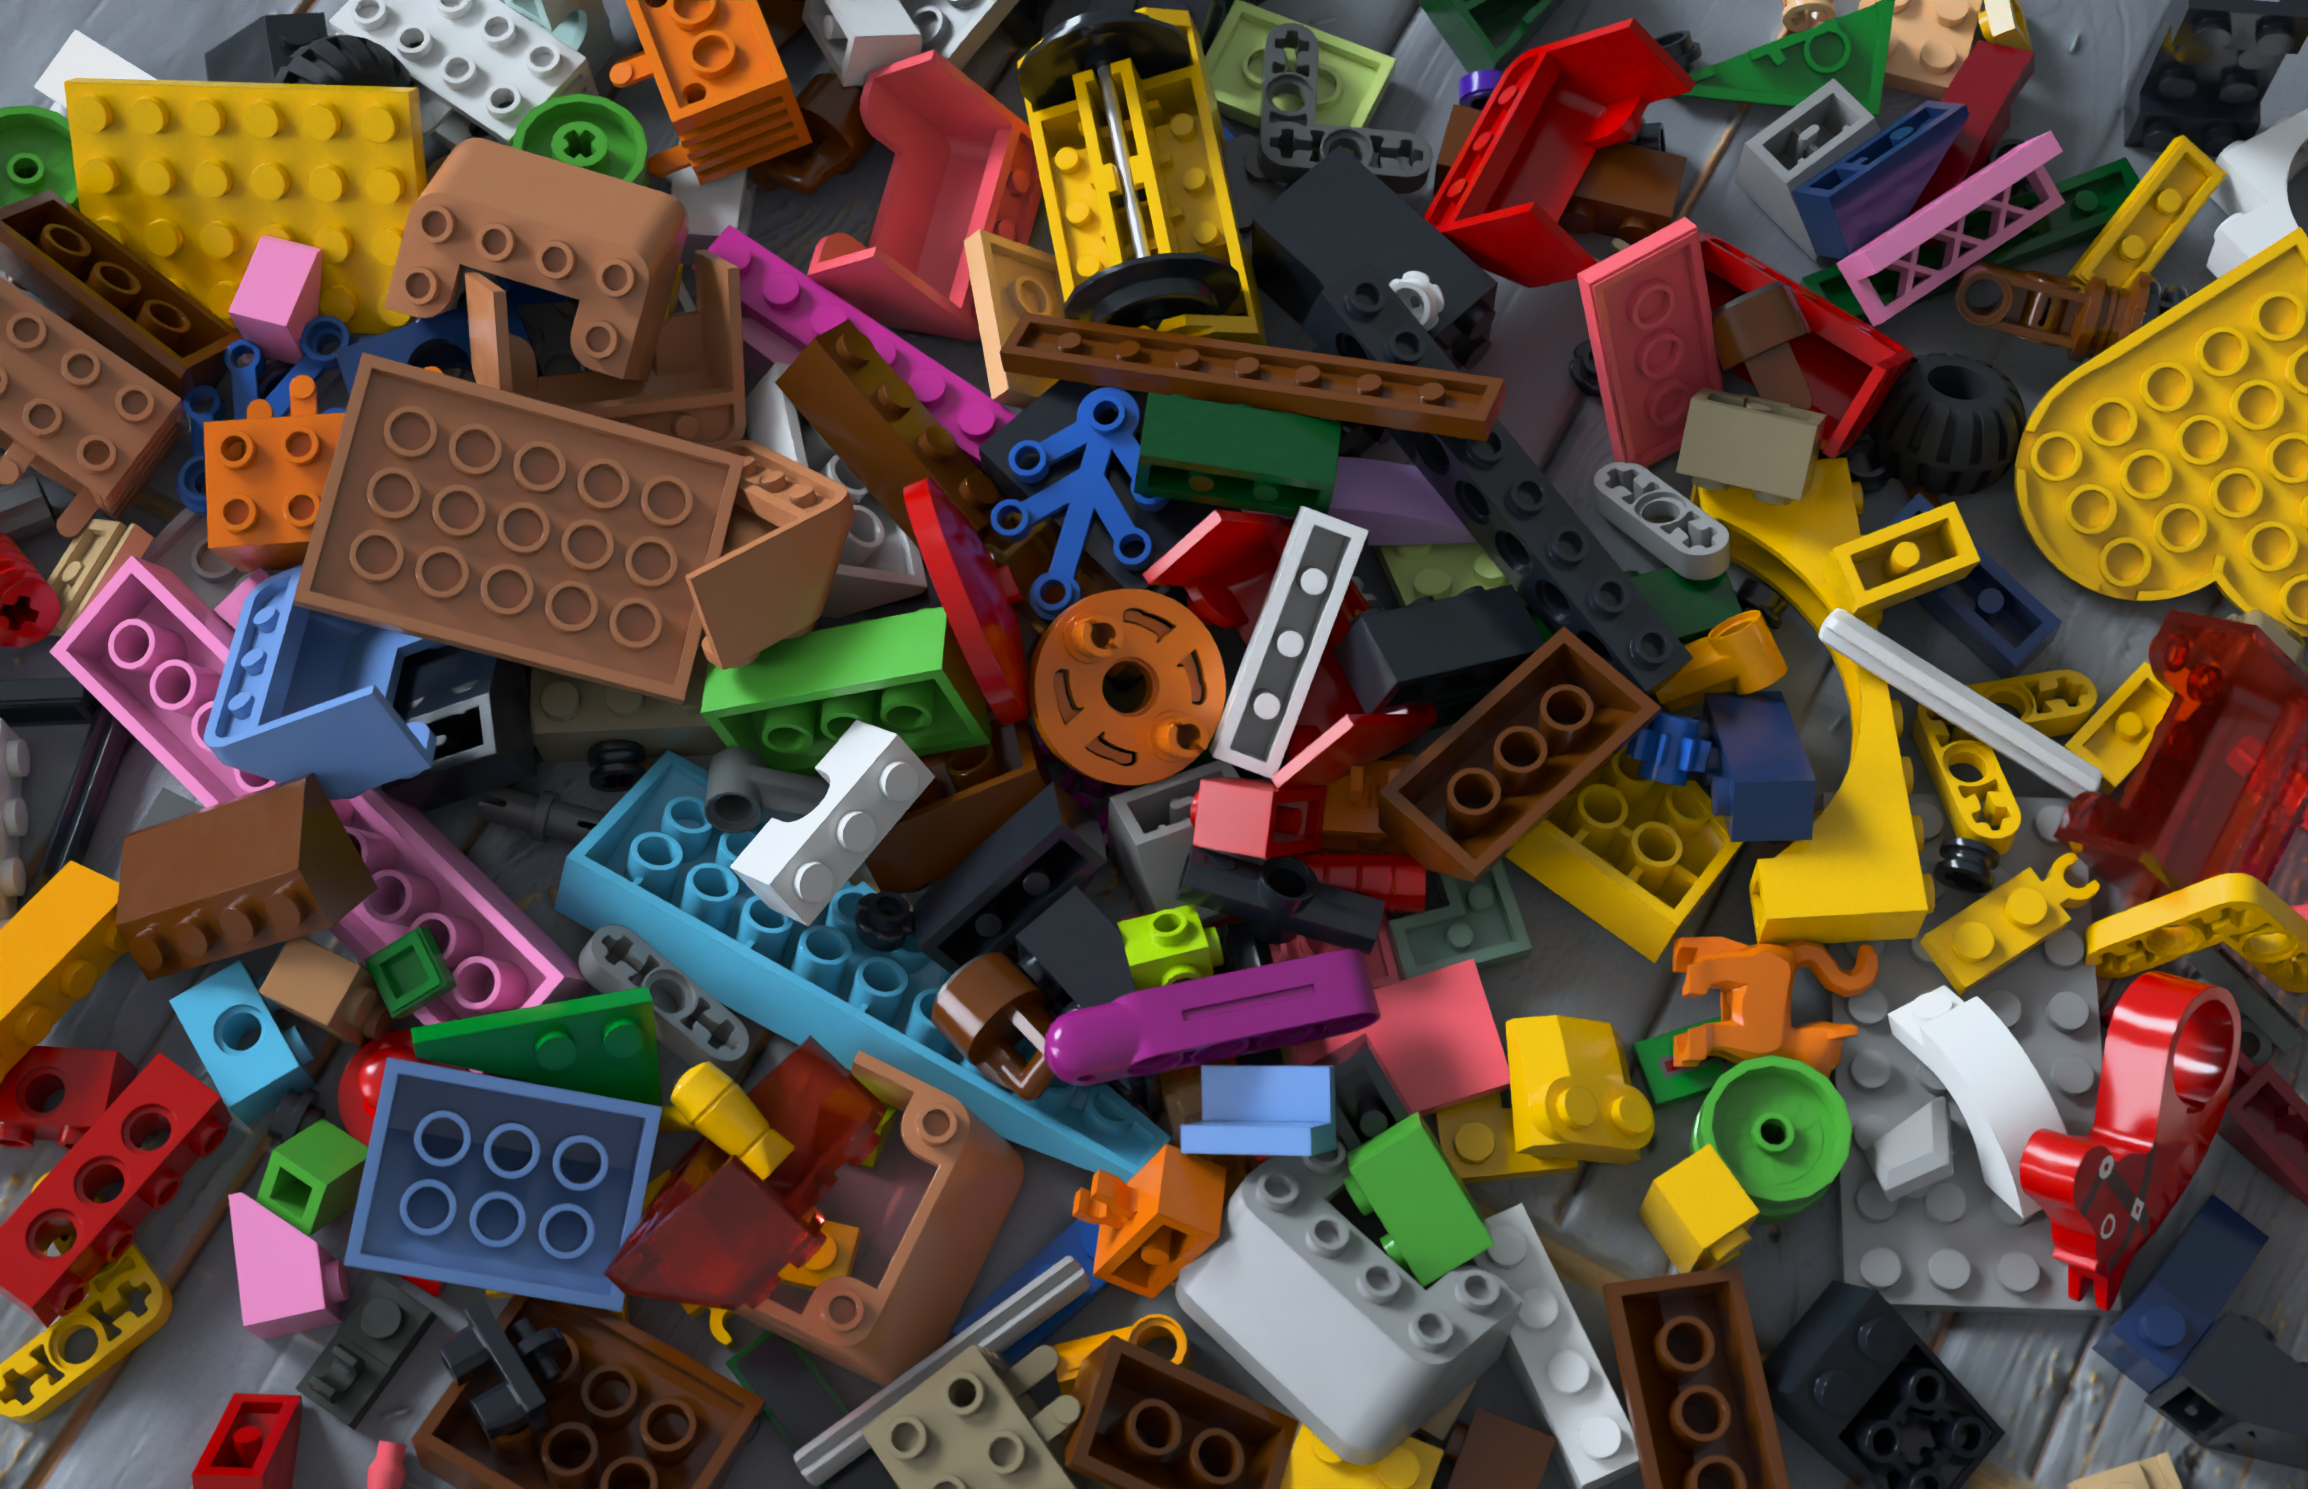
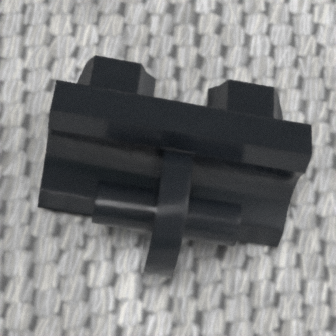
[438,1300,567,1441]

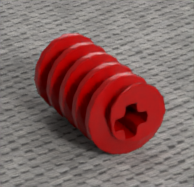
[0,532,60,648]

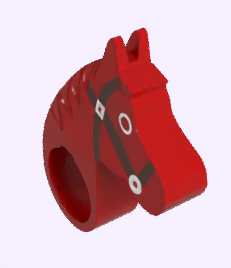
[2020,971,2241,1312]

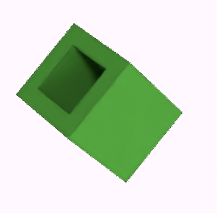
[256,1118,368,1236]

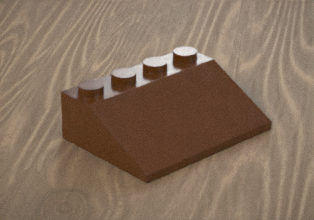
[411,1294,766,1489]

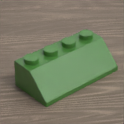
[701,607,992,776]

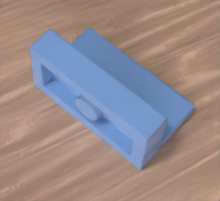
[1181,1064,1336,1156]

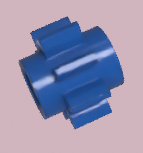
[1626,712,1712,786]

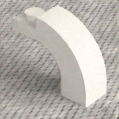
[1887,985,2068,1219]

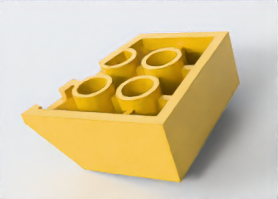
[1504,744,1743,964]

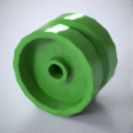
[512,93,650,188]
[0,105,80,211]
[1688,1055,1852,1225]

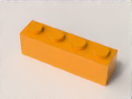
[0,860,129,1084]

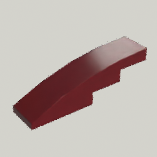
[1906,40,2035,249]
[2099,992,2308,1206]

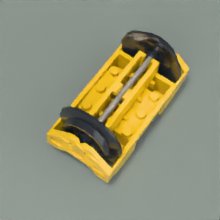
[1017,7,1267,391]

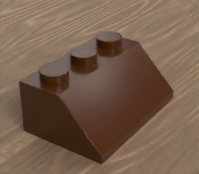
[865,712,1053,895]
[1063,1335,1299,1489]

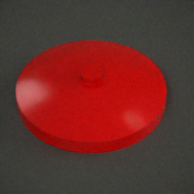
[903,477,1032,728]

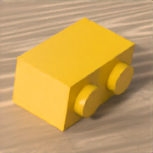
[1820,501,1981,619]
[1637,1143,1760,1273]

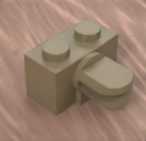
[1676,387,1827,505]

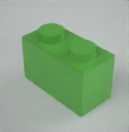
[1343,1111,1495,1287]

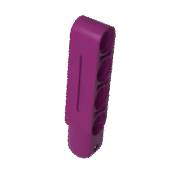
[1044,949,1381,1086]

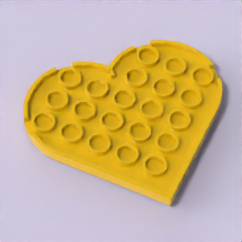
[2014,227,2308,637]

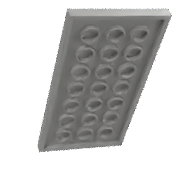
[1819,792,2122,1317]

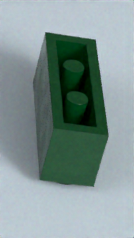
[1133,392,1342,518]

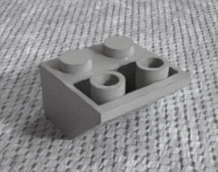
[1734,78,1881,262]
[1108,760,1269,927]

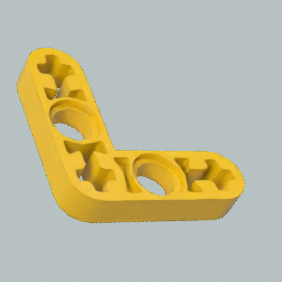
[1912,669,2098,855]
[2083,873,2308,993]
[0,1171,173,1424]

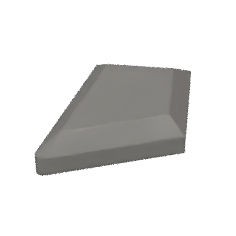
[1863,1096,1954,1202]

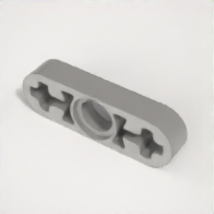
[1594,461,1730,580]
[579,925,749,1073]

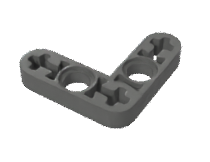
[1257,23,1433,194]

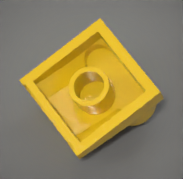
[1505,1015,1655,1165]

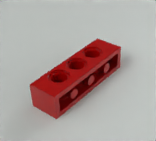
[0,1046,138,1151]
[0,1052,233,1328]

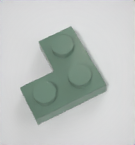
[1385,860,1533,981]

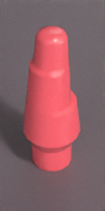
[367,1441,407,1489]

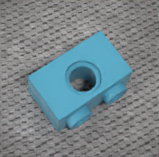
[169,960,317,1125]

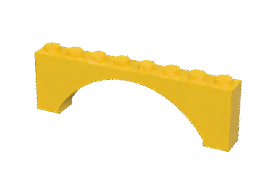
[1690,458,1935,944]

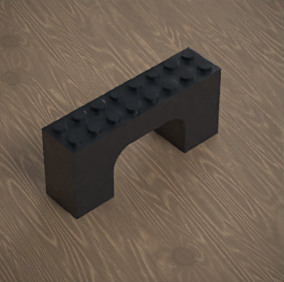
[978,145,1498,629]

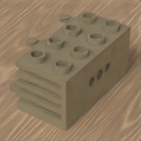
[861,1344,1114,1489]

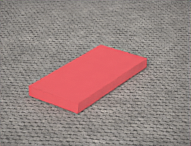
[1577,217,1725,468]
[1227,958,1511,1165]

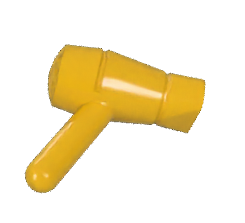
[657,1061,796,1185]

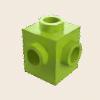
[1117,904,1224,991]

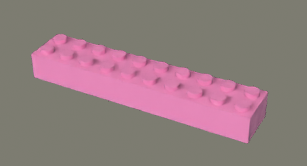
[50,555,592,1079]

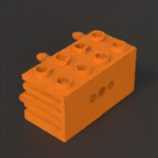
[609,0,812,186]
[204,366,443,572]

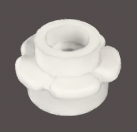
[1389,271,1444,331]

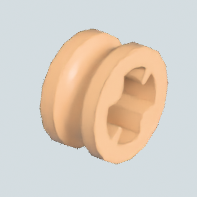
[1781,0,1836,33]

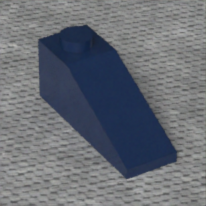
[1792,100,1969,259]
[2091,1194,2270,1393]

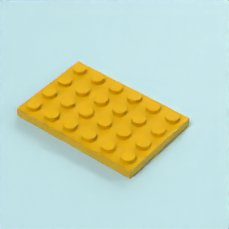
[63,77,427,335]

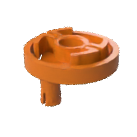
[1028,589,1226,785]

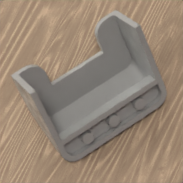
[1175,1133,1524,1465]

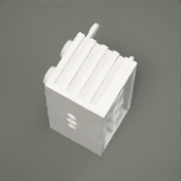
[329,0,599,151]

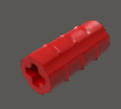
[1293,850,1426,915]

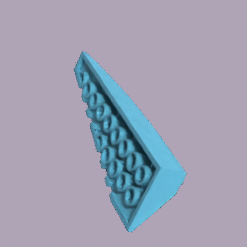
[554,749,1171,1184]

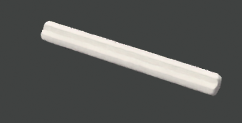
[1818,608,2103,803]

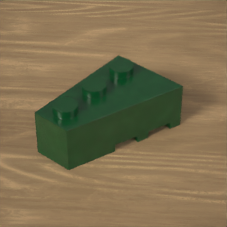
[1419,0,1565,74]

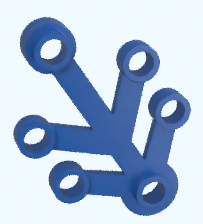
[176,316,354,515]
[991,387,1170,626]

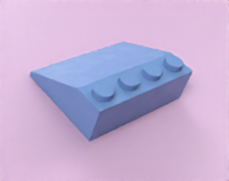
[344,1057,662,1312]

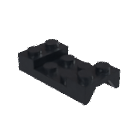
[2124,0,2308,157]

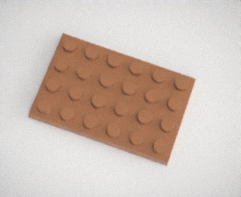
[293,352,745,705]

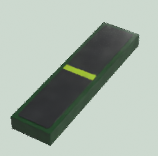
[725,1330,900,1489]

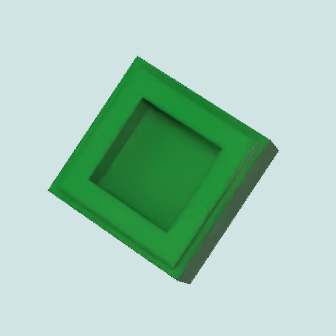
[364,926,457,1019]

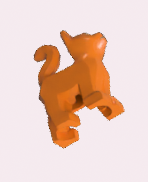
[1673,936,1879,1079]

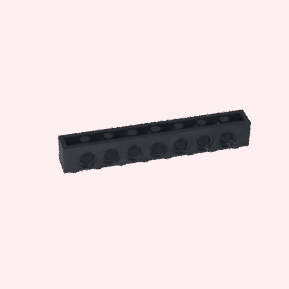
[1303,261,1693,697]

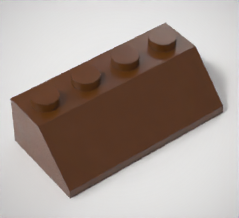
[0,189,243,402]
[1379,627,1661,883]
[115,772,378,981]
[1602,1265,1791,1489]

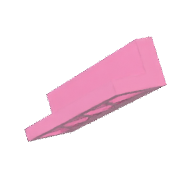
[1836,130,2065,327]

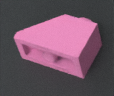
[228,1192,349,1340]

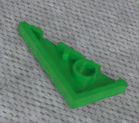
[1677,0,1895,117]
[411,986,663,1106]

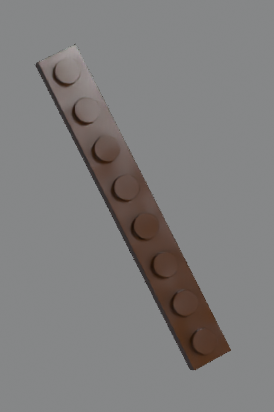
[1000,313,1506,442]

